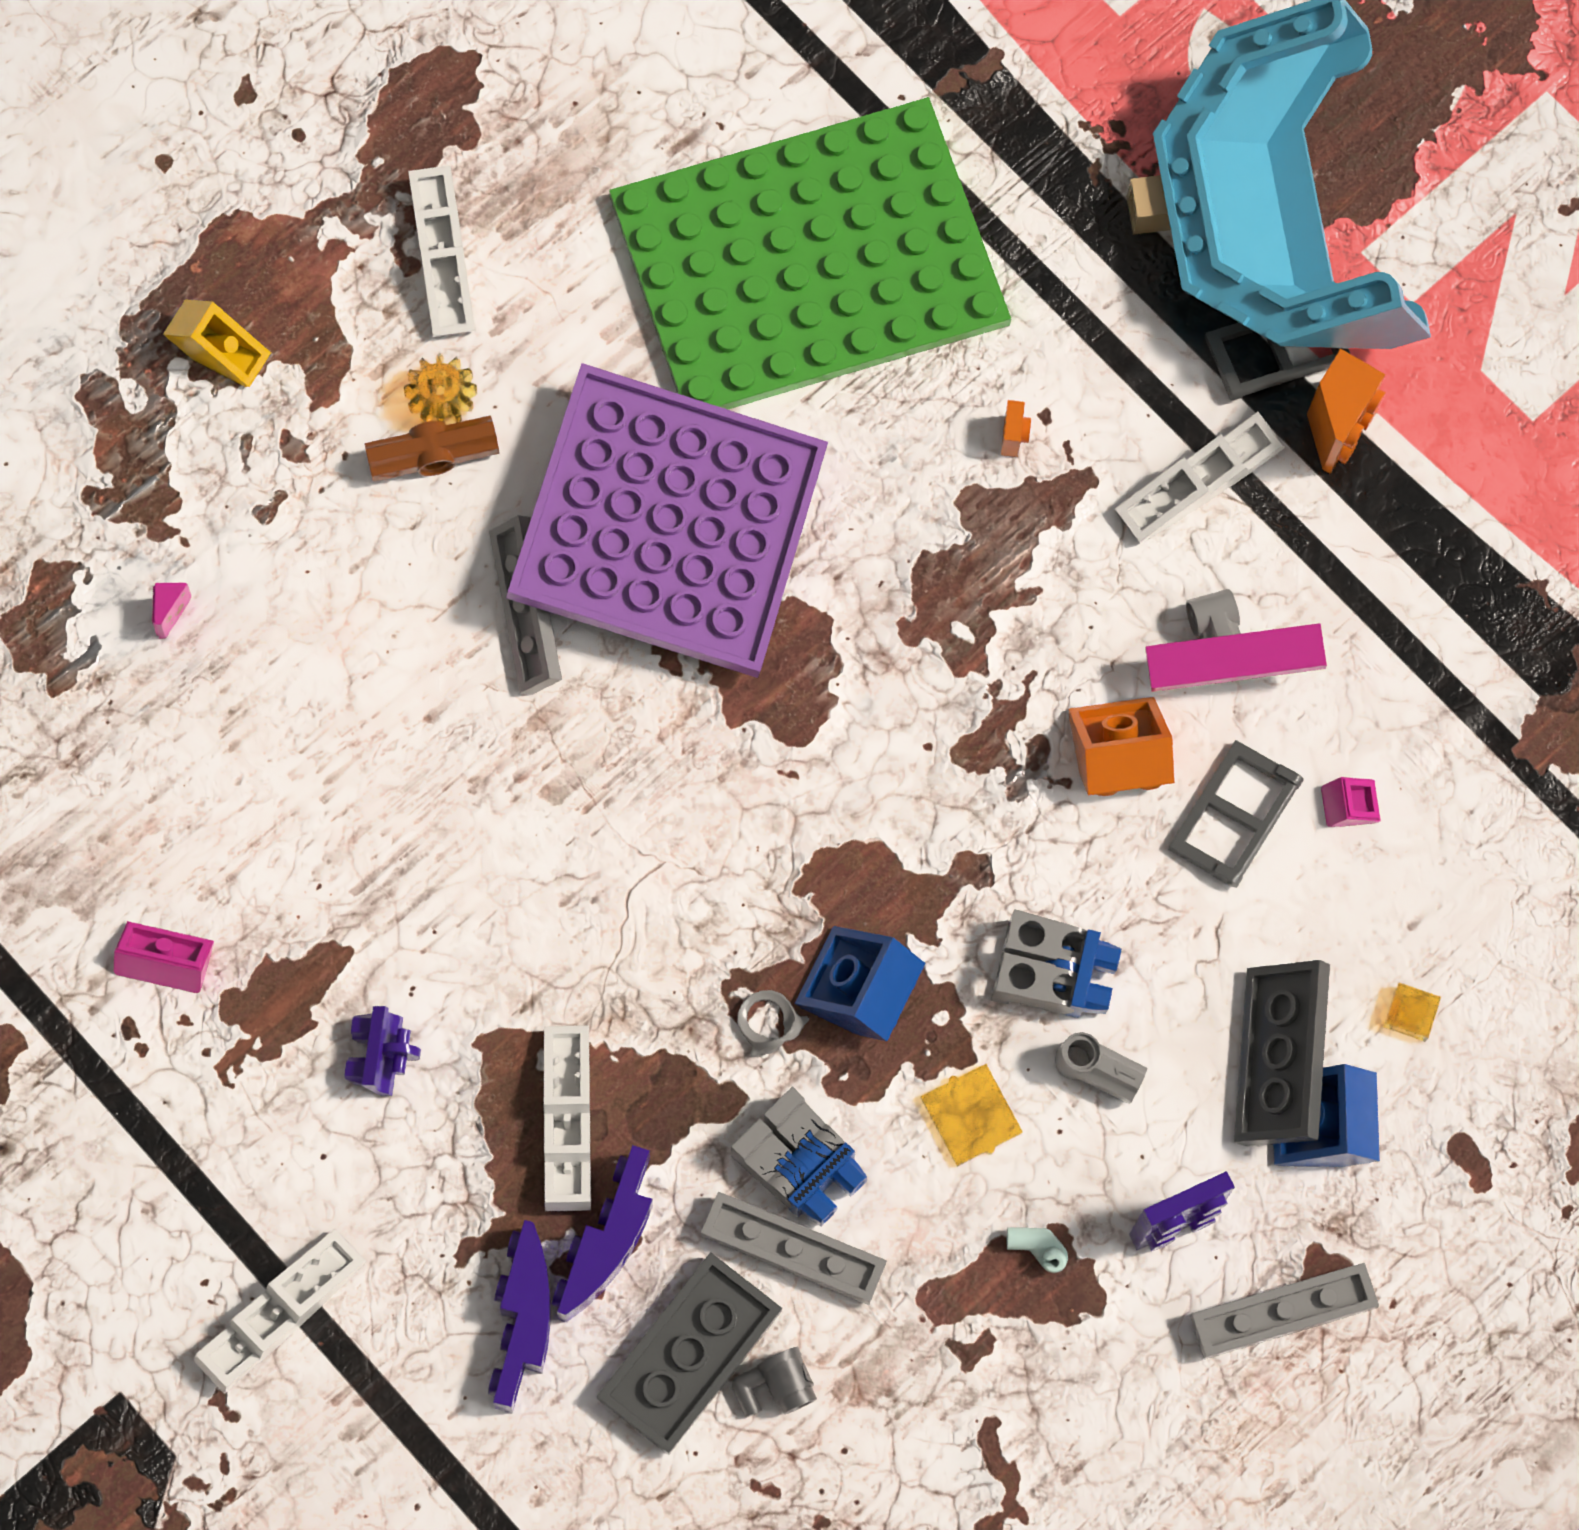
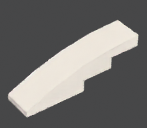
[408,165,476,337]
[1115,412,1285,544]
[544,1025,591,1211]
[193,1229,366,1394]

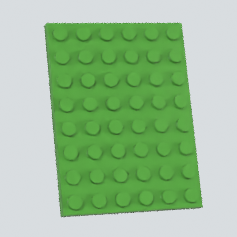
[609,97,1011,410]

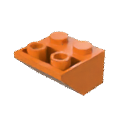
[1307,349,1386,474]

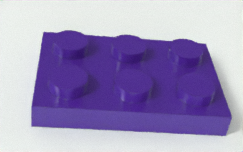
[1129,1171,1235,1252]

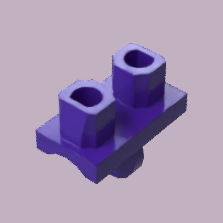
[344,1006,421,1096]

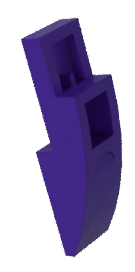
[552,1145,653,1322]
[488,1220,551,1413]

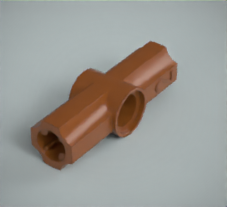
[364,415,500,482]

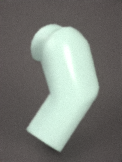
[1006,1227,1068,1273]

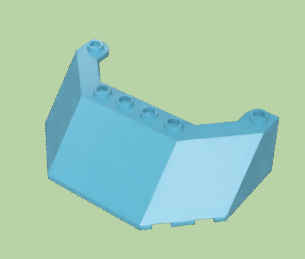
[1153,0,1431,349]

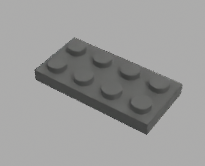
[1234,960,1330,1146]
[596,1252,783,1456]

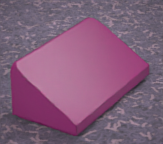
[113,921,214,993]

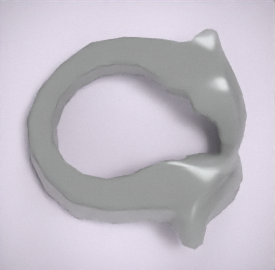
[737,990,809,1057]

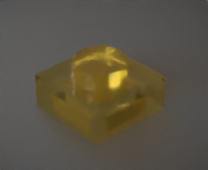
[1383,983,1441,1042]

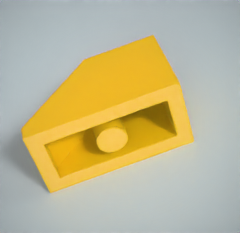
[163,300,271,387]

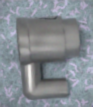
[732,1346,817,1418]

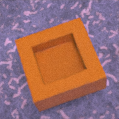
[1001,400,1031,457]

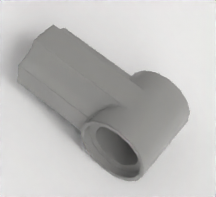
[1186,589,1241,639]
[1055,1032,1148,1104]

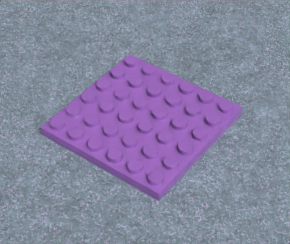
[506,363,828,678]

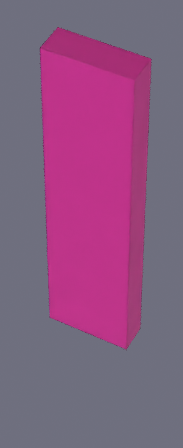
[1145,623,1327,692]

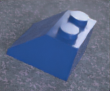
[795,926,926,1041]
[1274,1064,1380,1167]

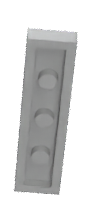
[489,515,562,695]
[701,1191,887,1305]
[1190,1262,1379,1360]

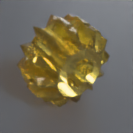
[404,353,478,424]

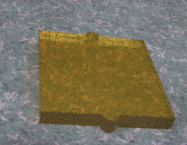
[920,1064,1023,1167]

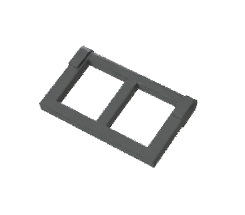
[1204,322,1351,401]
[1168,740,1304,888]

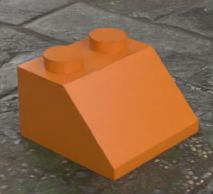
[1068,697,1175,796]

